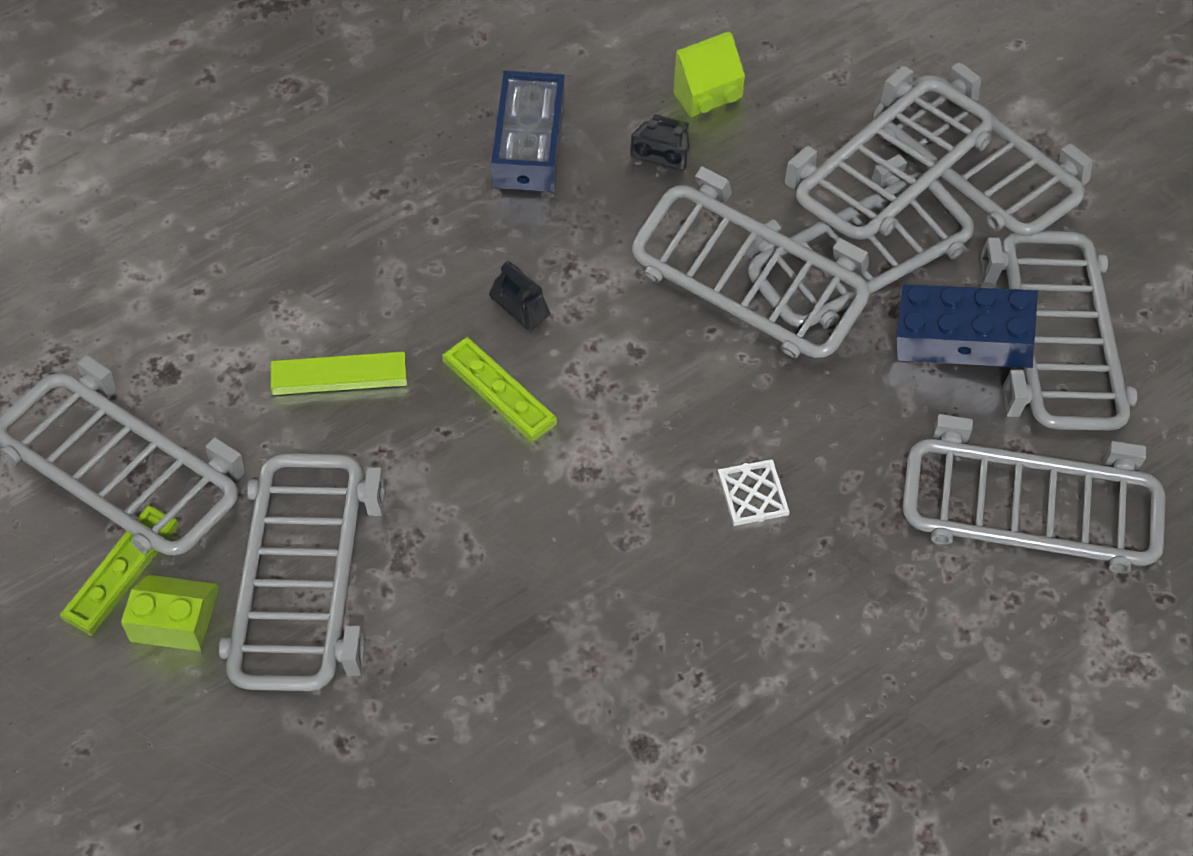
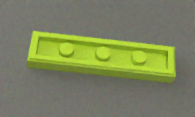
[442,336,557,443]
[271,352,407,395]
[60,505,179,636]

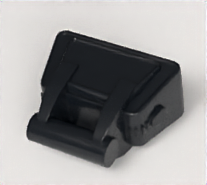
[630,114,690,169]
[489,261,551,330]

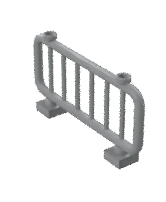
[873,62,1093,236]
[785,65,994,240]
[746,154,974,329]
[632,166,869,358]
[979,231,1137,431]
[0,355,245,555]
[903,414,1165,573]
[219,453,386,691]

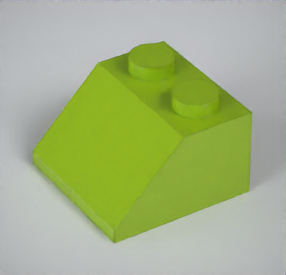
[673,31,745,117]
[121,574,220,651]

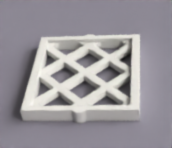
[717,459,790,526]

